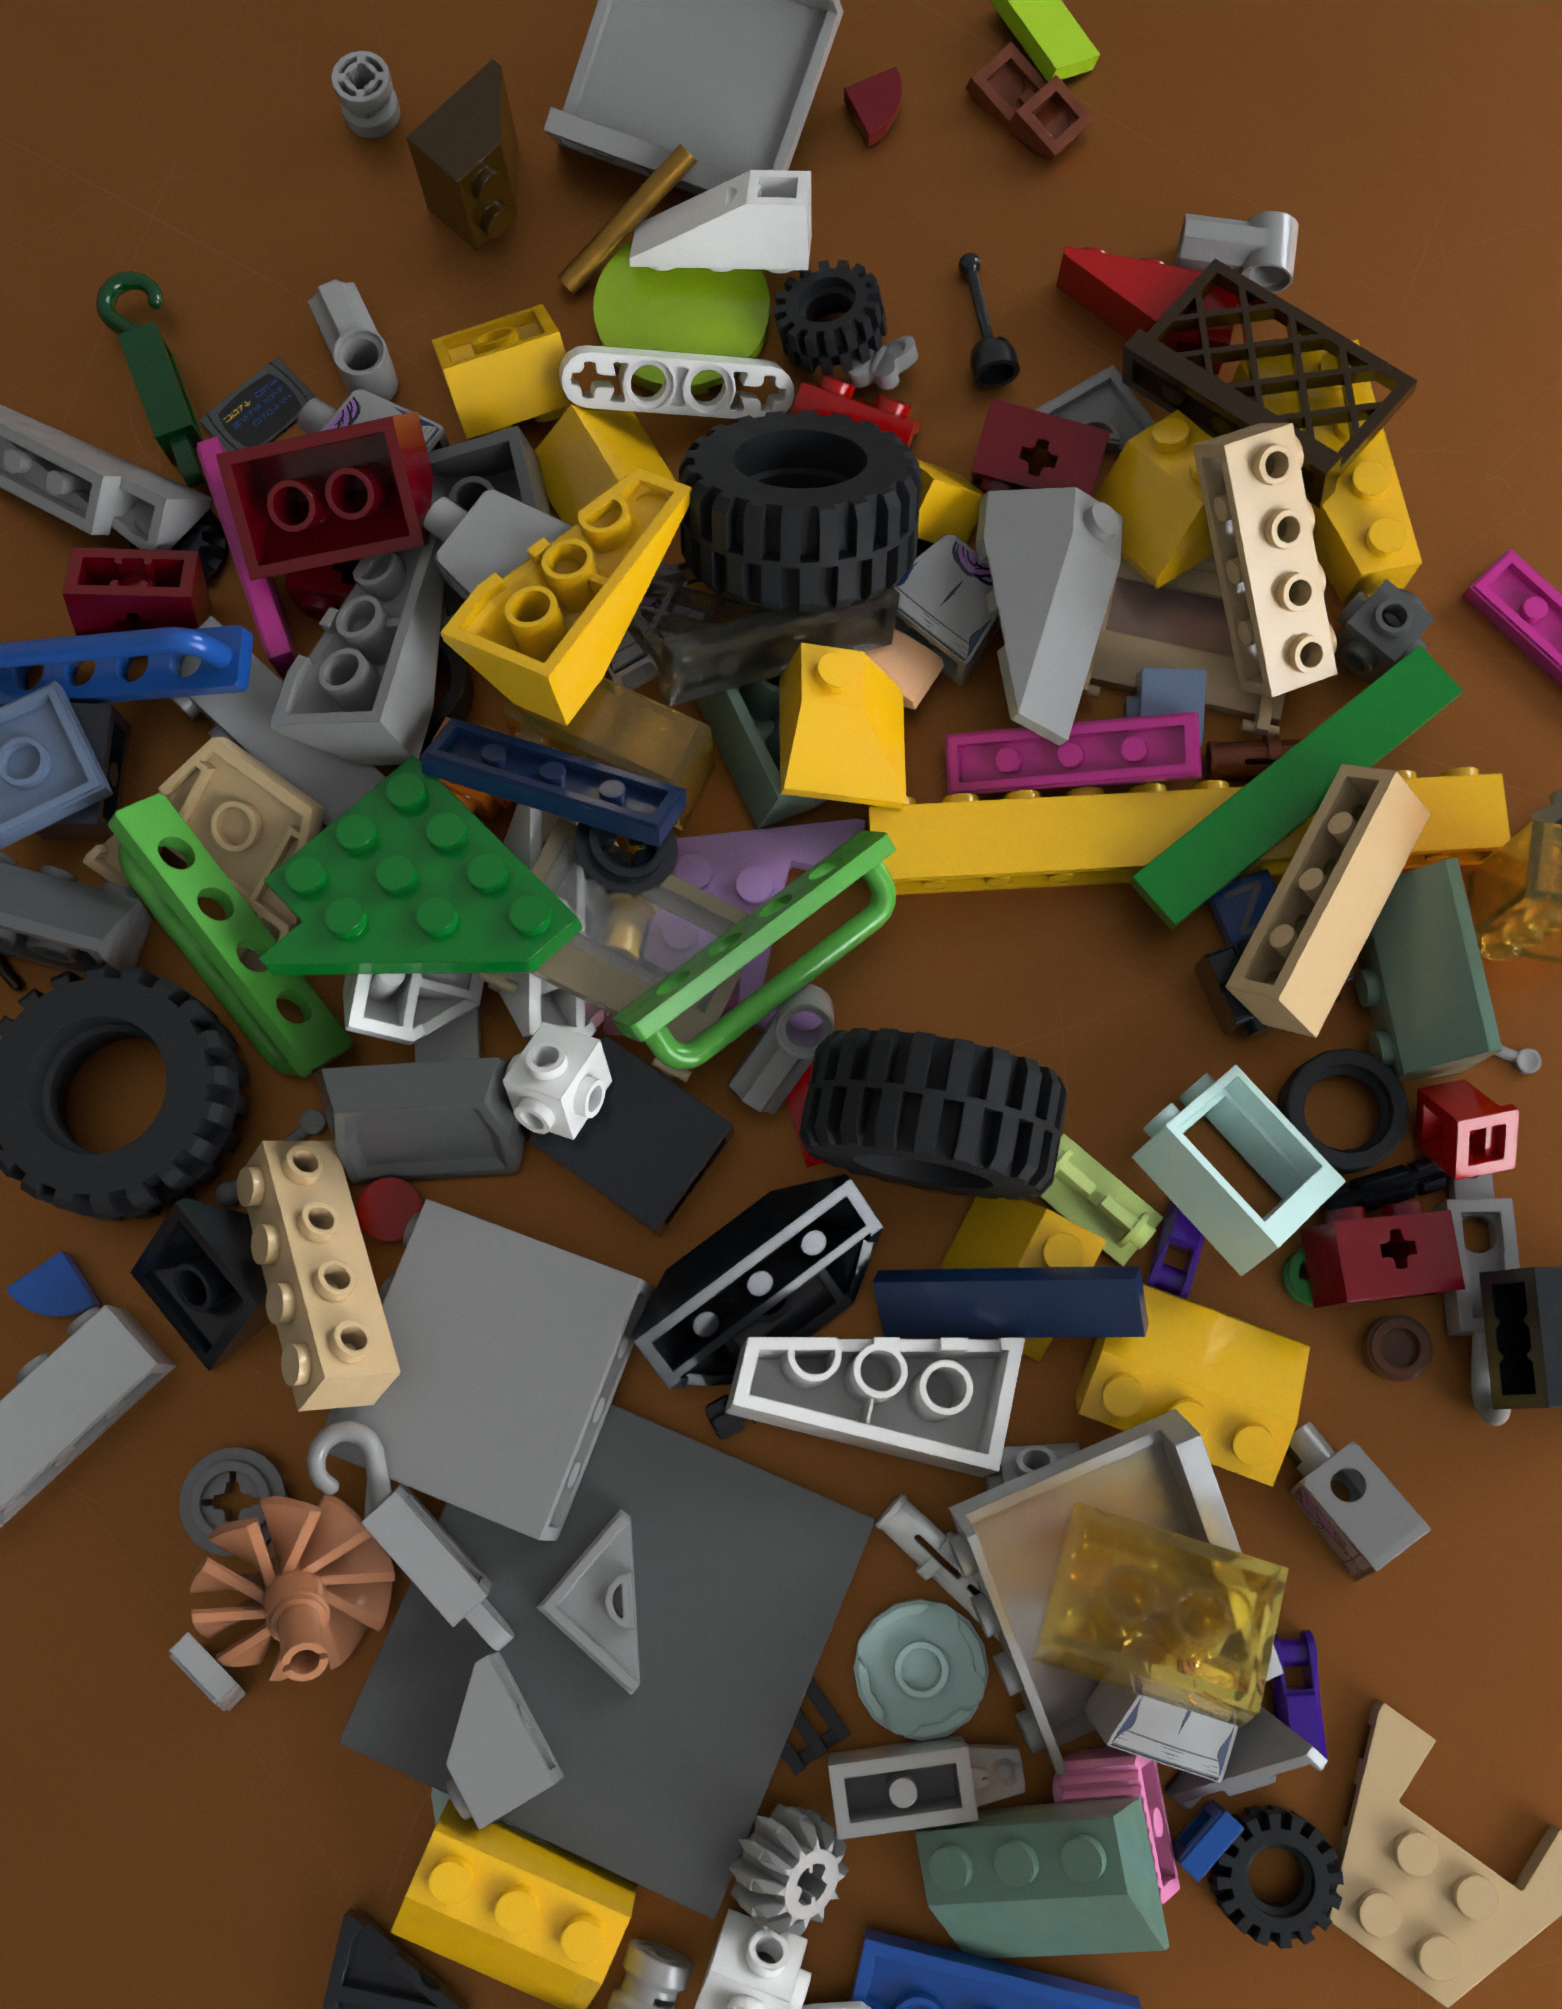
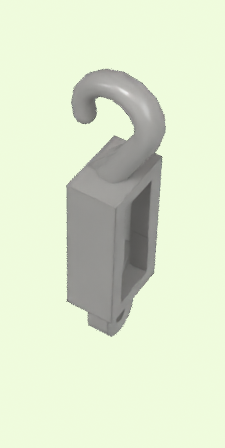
[1434,1173,1520,1426]
[306,1420,515,1652]

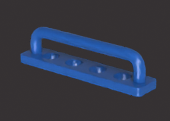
[0,625,253,707]

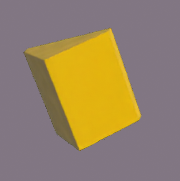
[535,405,677,526]

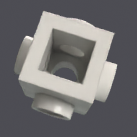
[503,1022,612,1140]
[694,1909,812,2009]

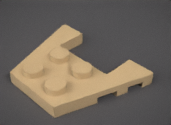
[83,737,325,972]
[1326,1699,1562,2008]

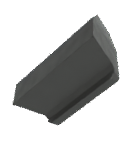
[313,1057,528,1184]

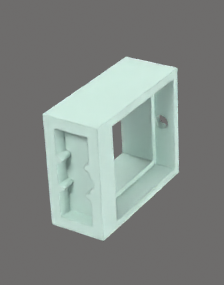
[1132,1065,1346,1277]

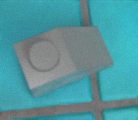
[446,1651,565,1830]

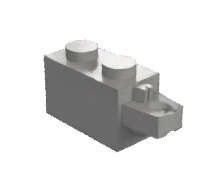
[827,1735,1025,1840]

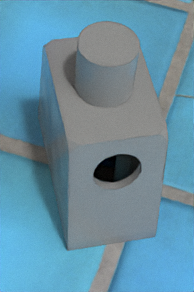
[424,489,573,600]

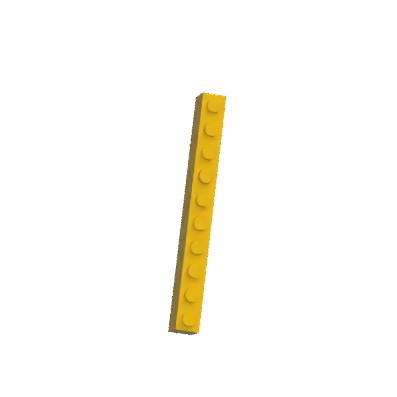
[867,767,1512,895]

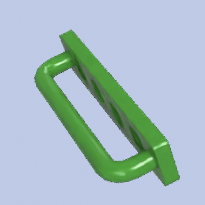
[108,793,353,1078]
[612,831,896,1069]

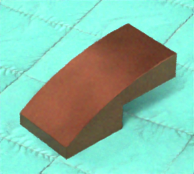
[965,42,1095,160]

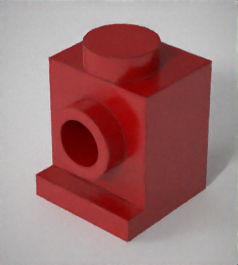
[1415,1079,1519,1180]

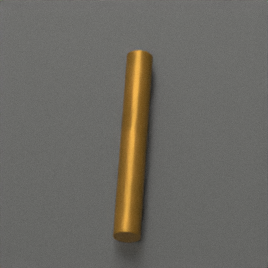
[557,143,697,294]

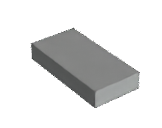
[169,1632,247,1712]

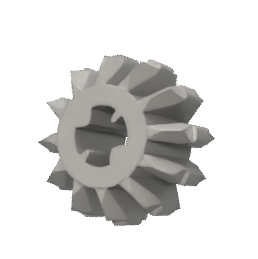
[729,1803,849,1936]

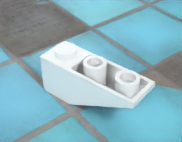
[629,170,812,274]

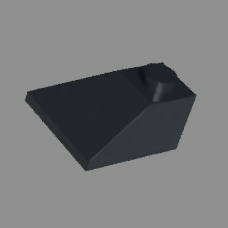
[130,1197,270,1371]

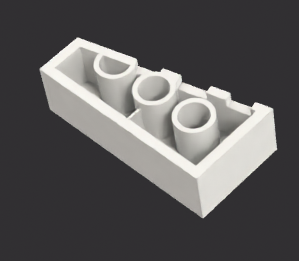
[725,1337,1025,1478]

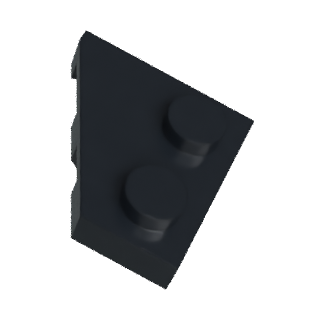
[323,1909,469,2009]

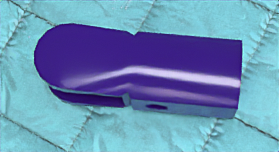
[1143,1200,1205,1299]
[1270,1630,1327,1759]

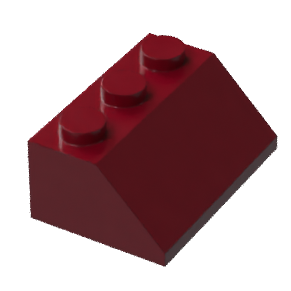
[216,411,433,581]

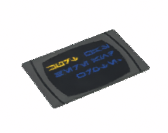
[199,357,316,452]

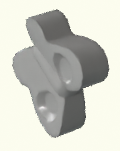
[847,335,918,390]

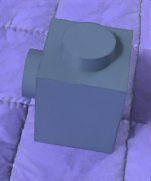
[1123,668,1207,747]

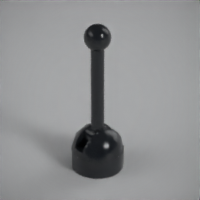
[958,253,1020,389]

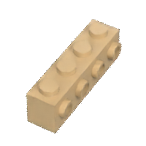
[1193,423,1338,697]
[1225,764,1431,1038]
[237,1141,401,1412]

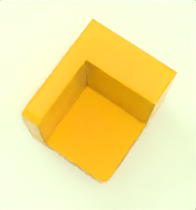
[917,459,985,544]

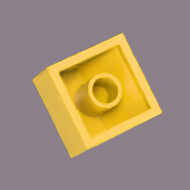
[431,304,574,439]
[1094,410,1214,589]

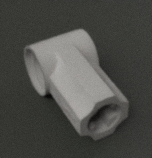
[1176,211,1299,293]
[307,279,399,401]
[728,984,834,1115]

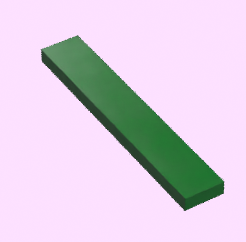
[1129,645,1463,931]

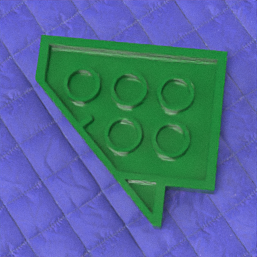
[259,755,583,975]

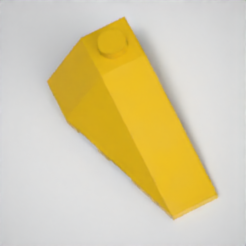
[440,468,692,726]

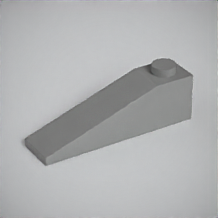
[976,487,1123,746]
[269,533,445,766]

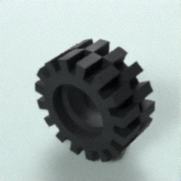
[773,259,887,375]
[1207,1804,1344,1949]

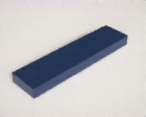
[420,718,686,847]
[872,1266,1149,1338]

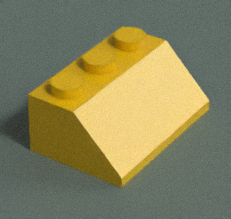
[1075,1283,1310,1487]
[390,1799,637,2009]

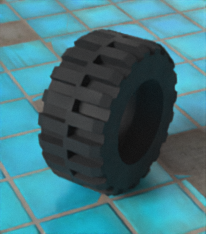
[679,411,921,612]
[0,964,249,1221]
[799,1028,1068,1200]

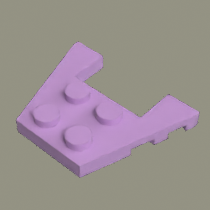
[642,819,866,1032]

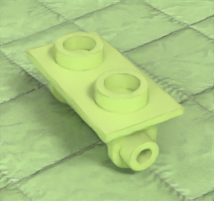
[1039,1134,1164,1266]

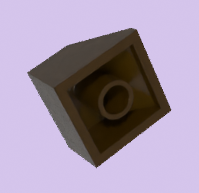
[406,59,517,251]

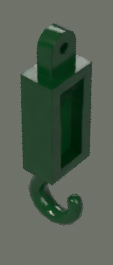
[96,271,207,488]

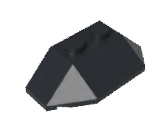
[630,1174,883,1389]

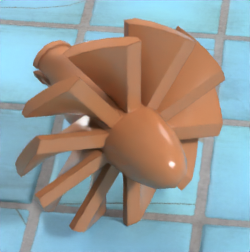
[189,1493,396,1682]

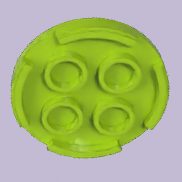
[593,240,770,396]

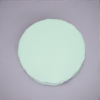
[853,1598,989,1741]

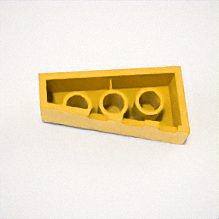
[1231,339,1422,604]

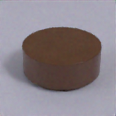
[1361,1314,1433,1382]

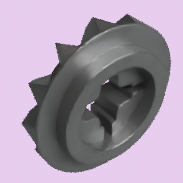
[179,1447,288,1557]

